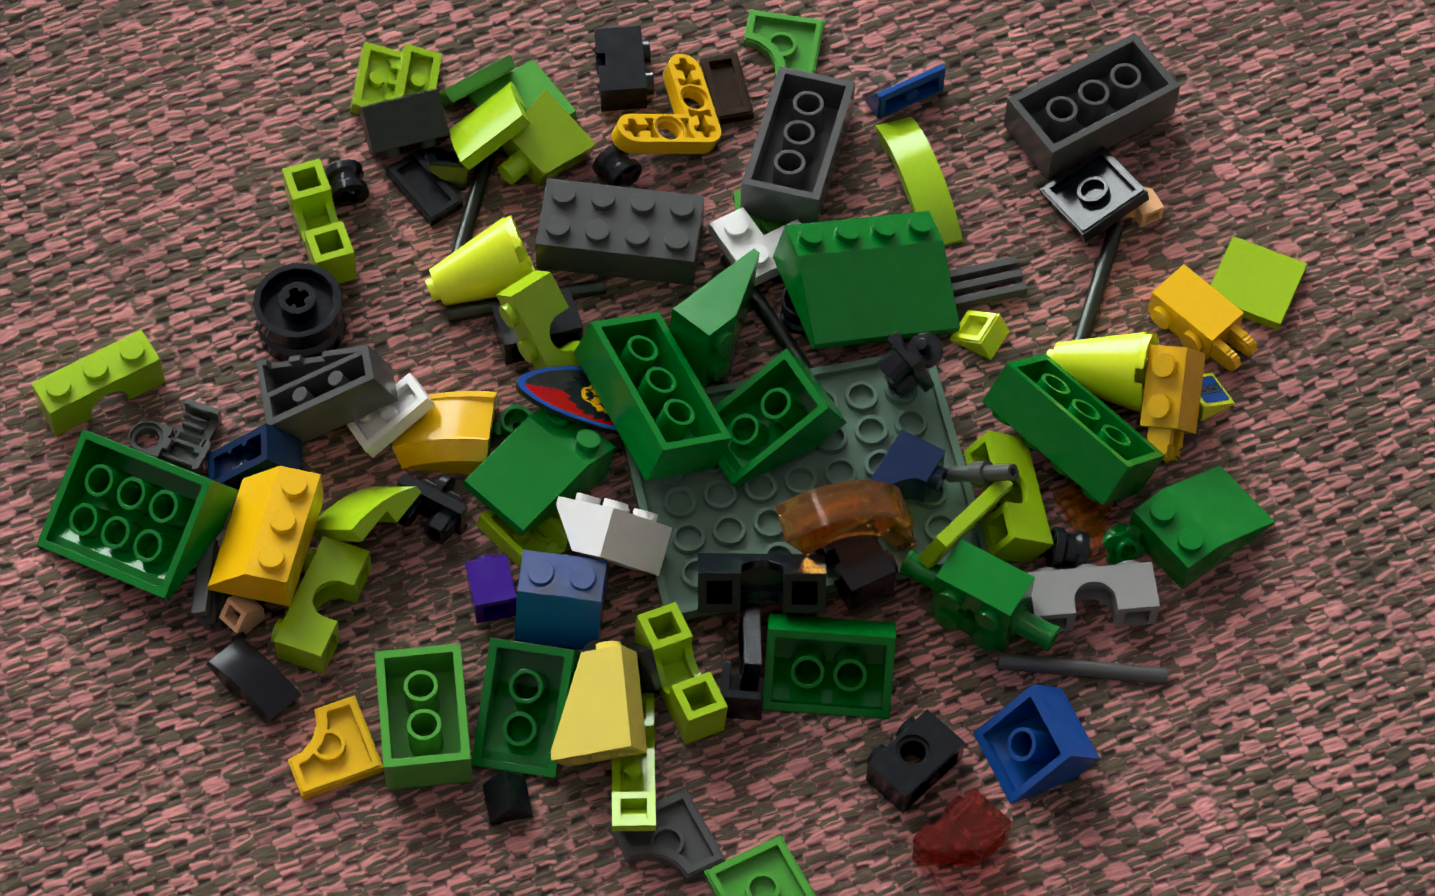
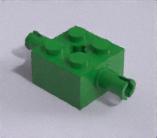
[900,538,1061,652]

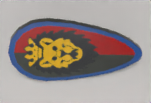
[515,366,619,435]

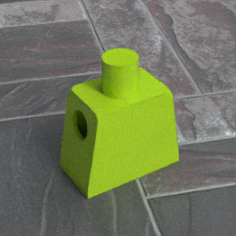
[497,89,596,186]

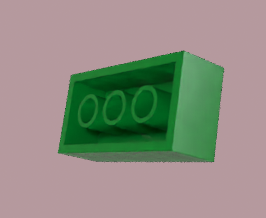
[574,312,732,481]
[982,354,1165,505]

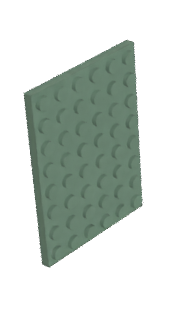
[620,355,989,620]

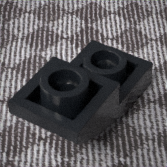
[207,637,301,724]

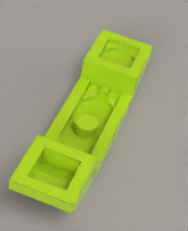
[875,117,963,247]
[612,693,656,831]

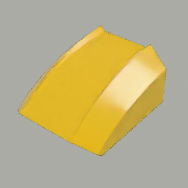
[392,391,498,475]

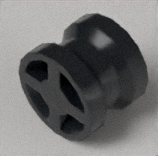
[592,144,642,187]
[325,159,369,208]
[1045,526,1090,569]

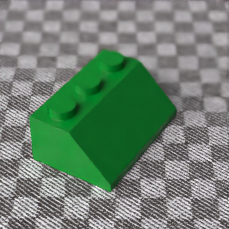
[762,613,896,719]

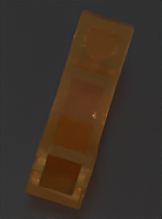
[775,480,916,555]

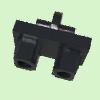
[876,331,943,398]
[397,473,468,545]

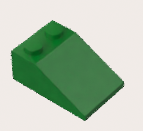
[669,249,760,388]
[714,348,847,487]
[463,408,616,536]
[1129,465,1275,590]
[471,638,581,778]

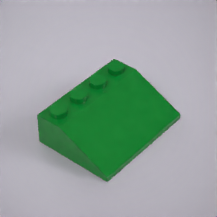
[773,211,960,349]
[36,429,238,600]

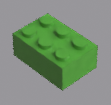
[375,643,473,790]

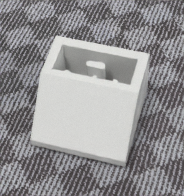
[556,492,672,576]

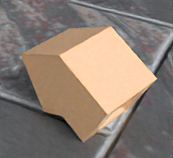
[1125,187,1164,227]
[219,595,265,634]

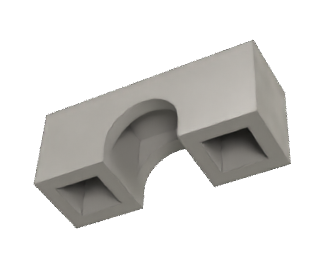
[1027,560,1160,632]

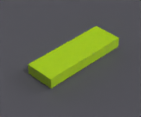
[917,481,1013,569]

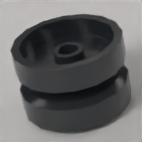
[253,263,346,361]

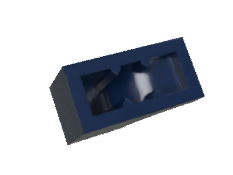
[208,423,302,490]
[860,429,948,519]

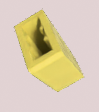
[550,641,647,767]

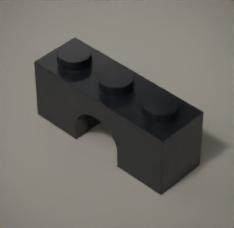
[697,553,827,613]

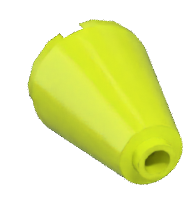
[425,215,535,306]
[1047,332,1159,412]

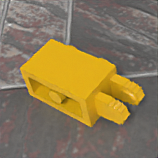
[1148,264,1258,372]
[1140,344,1206,463]

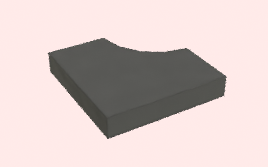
[609,789,726,882]

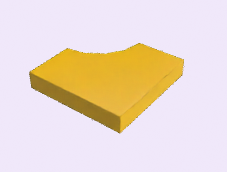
[288,695,384,801]

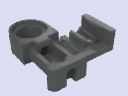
[128,399,222,475]

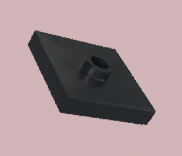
[1039,146,1149,243]

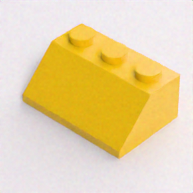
[208,466,324,607]

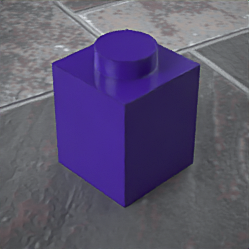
[465,554,517,624]

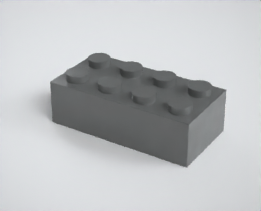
[1004,33,1180,180]
[740,66,855,224]
[535,178,704,286]

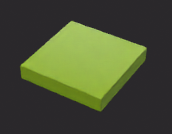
[1211,236,1307,331]

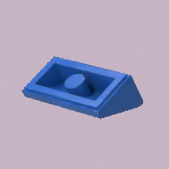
[865,64,946,118]

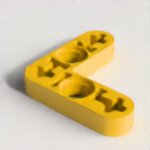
[611,54,721,154]

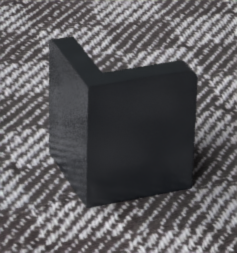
[720,660,764,721]

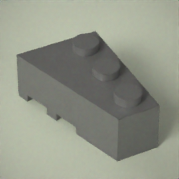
[256,345,398,444]

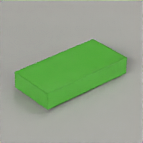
[439,54,516,106]

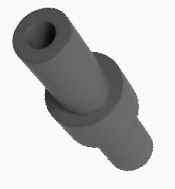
[945,461,1019,486]

